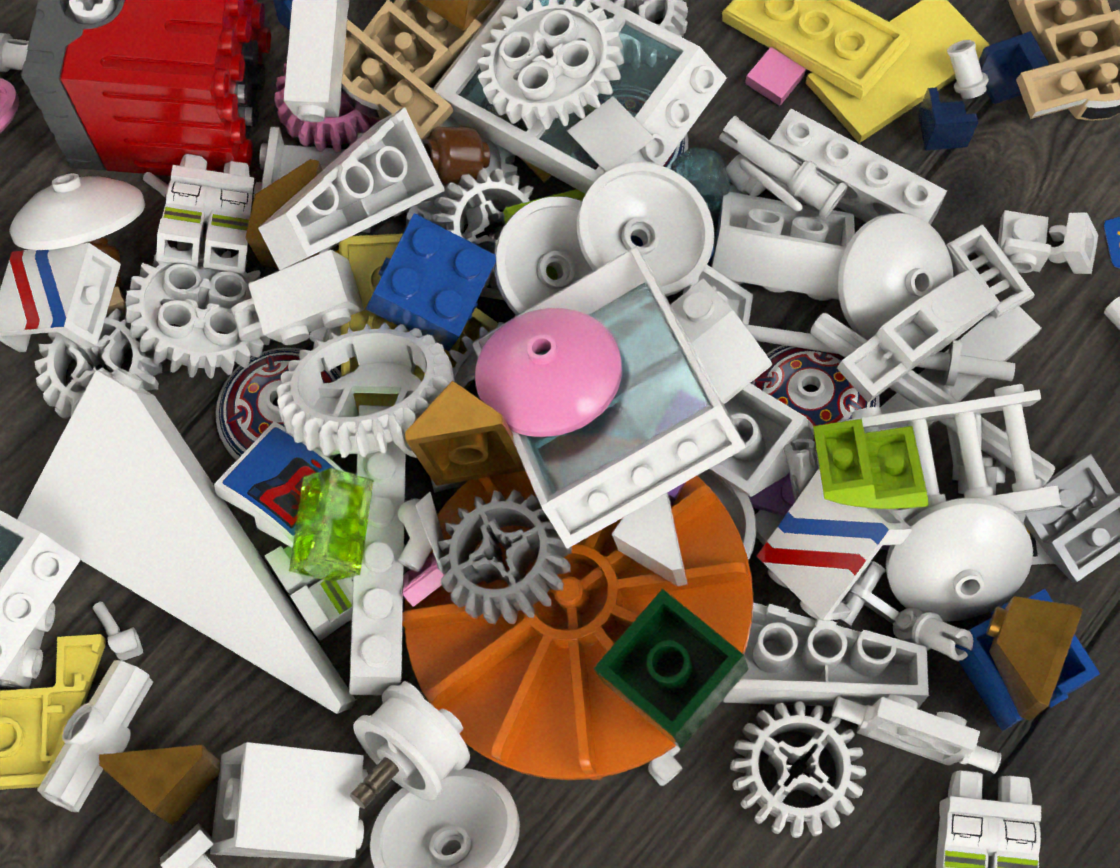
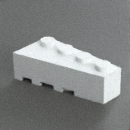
[723,602,929,709]

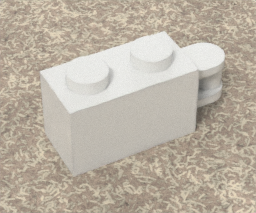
[231,250,364,345]

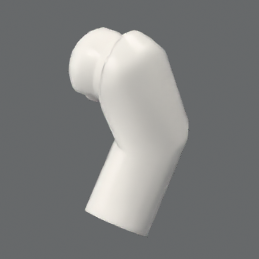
[398,499,432,572]

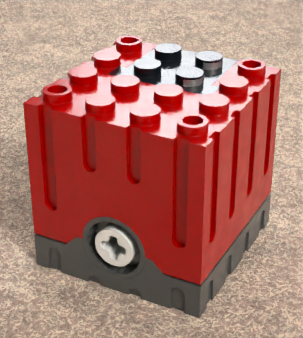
[21,0,271,176]

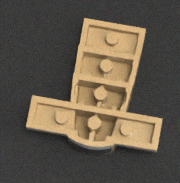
[341,0,501,142]
[1008,0,1120,121]

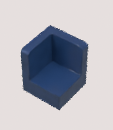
[979,31,1049,104]
[918,87,978,151]

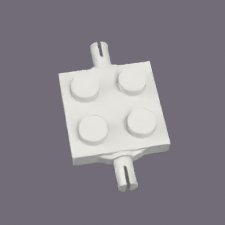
[831,695,1001,773]

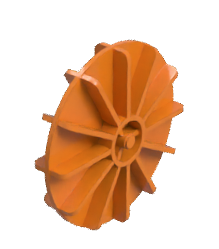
[402,436,753,781]

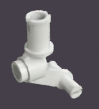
[836,561,973,661]

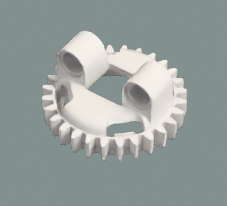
[277,323,455,458]

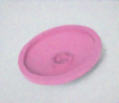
[475,308,622,437]

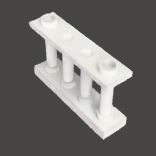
[846,384,1061,523]

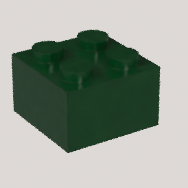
[593,589,749,749]

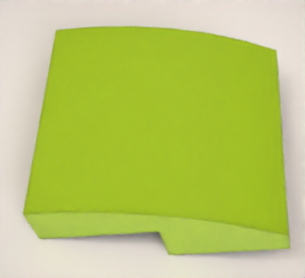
[813,419,929,509]

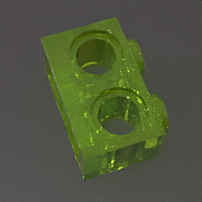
[289,468,374,582]

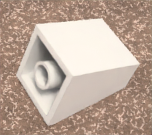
[210,742,368,861]

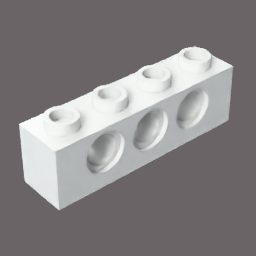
[770,109,947,225]

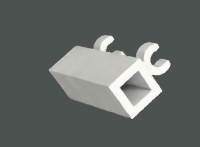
[283,0,350,122]

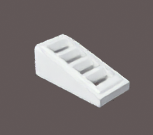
[946,224,1035,319]

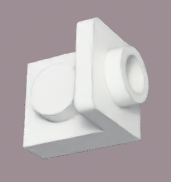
[998,210,1051,273]

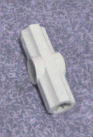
[37,660,153,812]

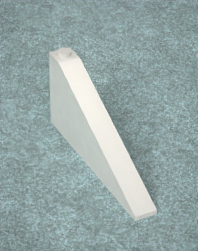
[17,368,356,714]

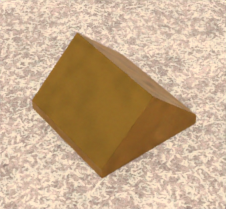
[405,381,526,486]
[99,745,220,825]

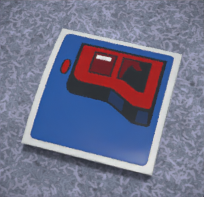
[214,422,353,549]

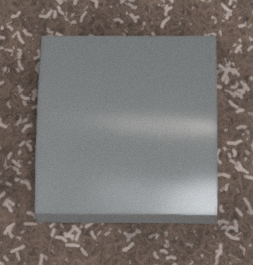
[1024,454,1120,582]

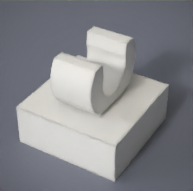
[1048,213,1098,274]
[160,823,217,868]

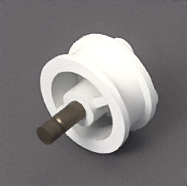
[350,681,470,809]

